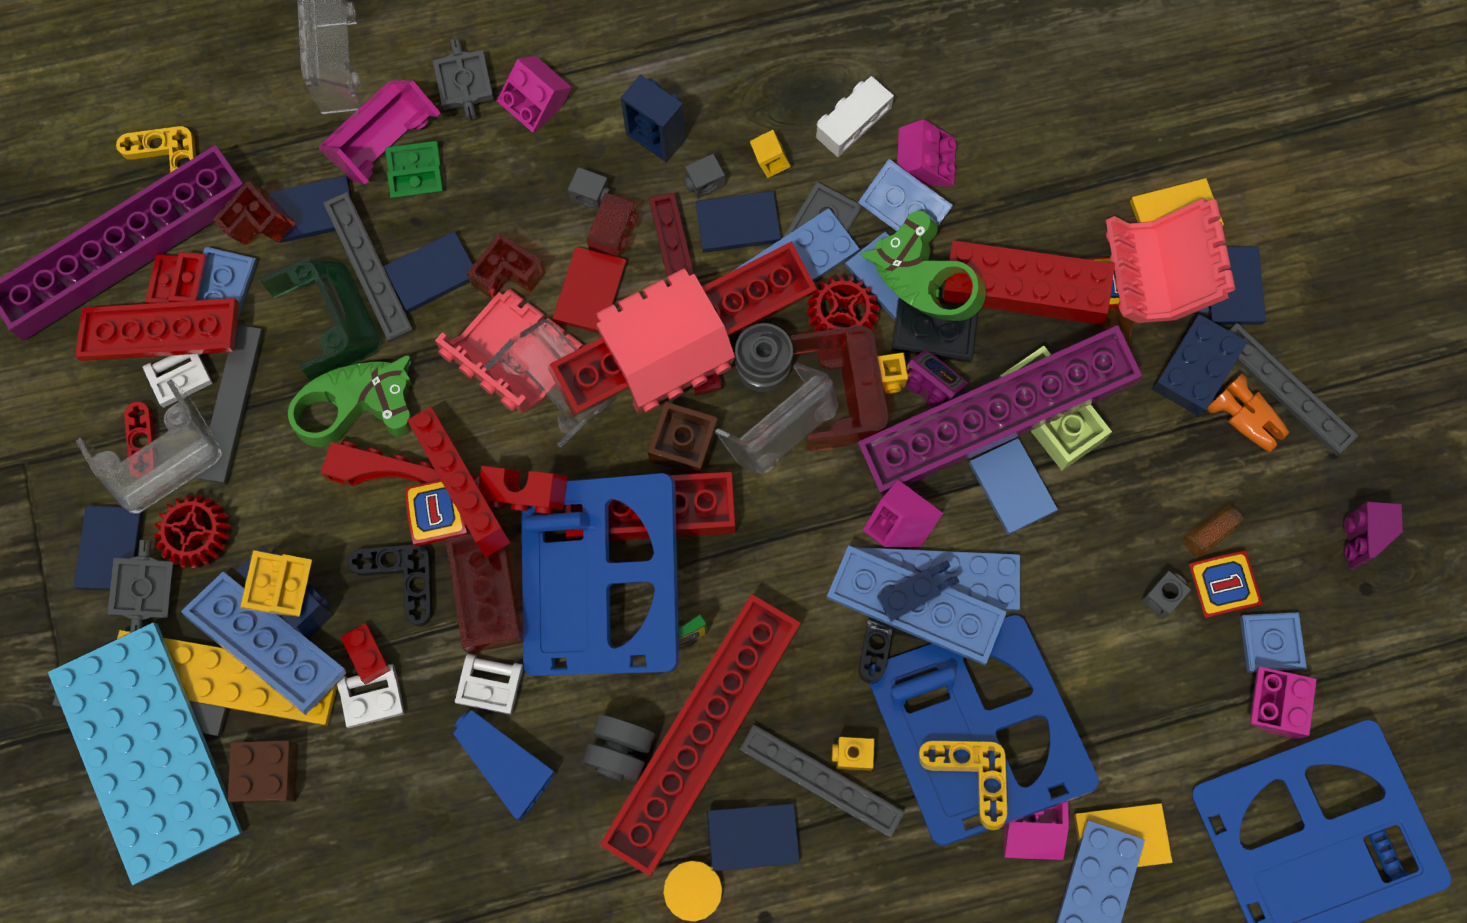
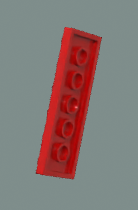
[75,298,239,361]

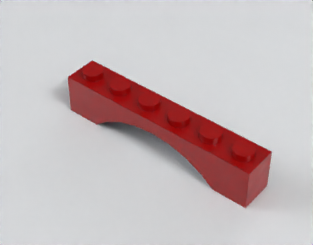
[407,407,510,558]
[320,441,488,504]

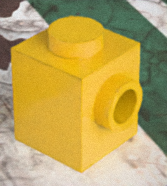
[750,130,791,178]
[873,353,908,394]
[832,737,874,771]

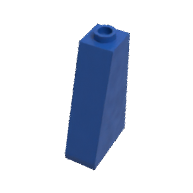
[453,710,557,821]

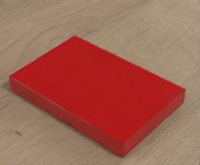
[552,247,627,334]

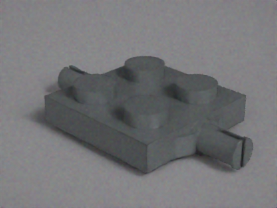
[433,38,494,121]
[108,540,173,633]

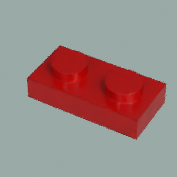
[341,623,391,685]

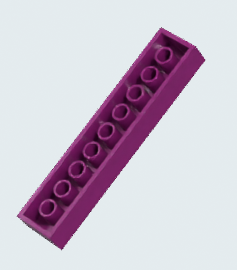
[0,145,252,341]
[858,325,1142,496]

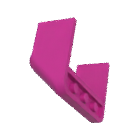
[319,80,441,184]

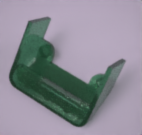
[260,260,382,381]

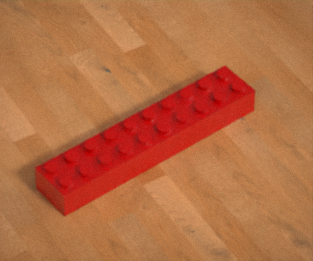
[548,241,817,417]
[599,594,801,877]

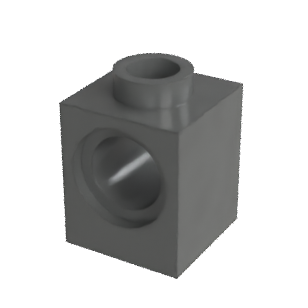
[683,154,725,199]
[568,167,611,211]
[1141,571,1191,619]

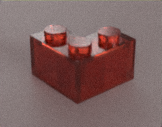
[213,180,296,245]
[467,233,546,299]

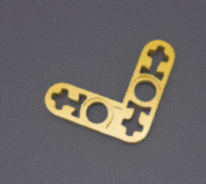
[116,126,196,173]
[919,741,1007,830]

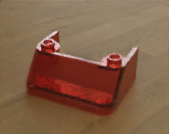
[790,326,888,452]

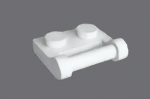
[143,354,213,408]
[455,653,523,715]
[337,664,405,728]

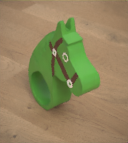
[860,211,986,321]
[288,356,412,447]

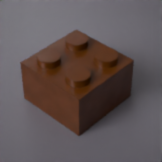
[648,402,718,474]
[228,741,298,804]

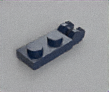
[877,561,960,622]

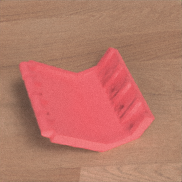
[1106,198,1235,323]
[596,268,735,414]
[435,289,584,414]

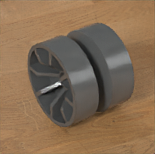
[735,323,793,392]
[582,715,655,782]

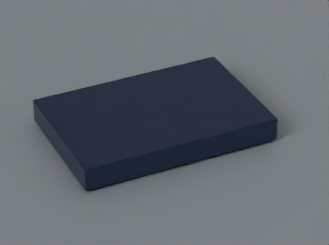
[269,176,352,243]
[696,191,781,253]
[383,231,479,313]
[1209,247,1266,325]
[74,506,144,590]
[707,804,800,871]

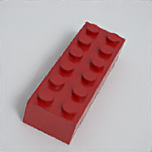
[943,241,1115,325]
[565,472,735,541]

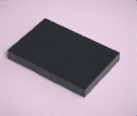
[891,297,978,363]

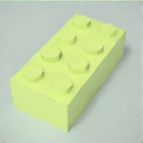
[999,346,1112,471]

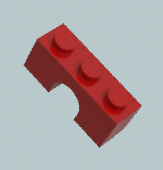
[478,466,568,514]

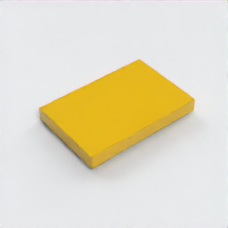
[1130,178,1224,226]
[1074,803,1173,867]

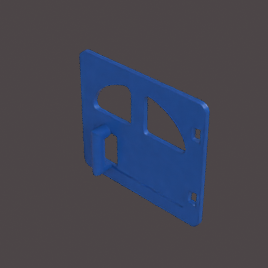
[522,473,679,676]
[868,615,1099,846]
[1192,720,1451,923]

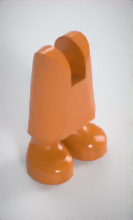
[1207,373,1289,452]

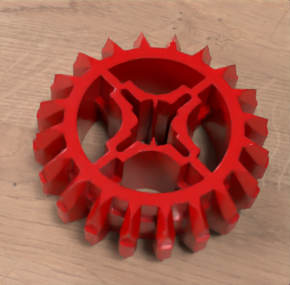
[806,274,879,347]
[153,494,232,569]

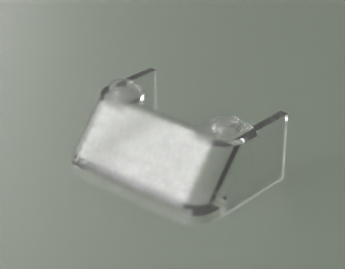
[298,0,362,114]
[484,319,617,448]
[715,363,839,474]
[76,379,221,514]

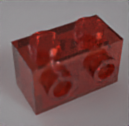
[587,193,639,257]

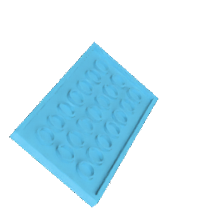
[48,623,243,885]

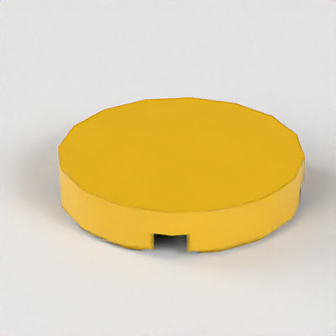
[663,861,722,922]

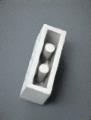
[816,76,894,157]

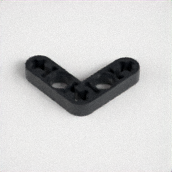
[348,545,433,627]
[858,616,923,684]

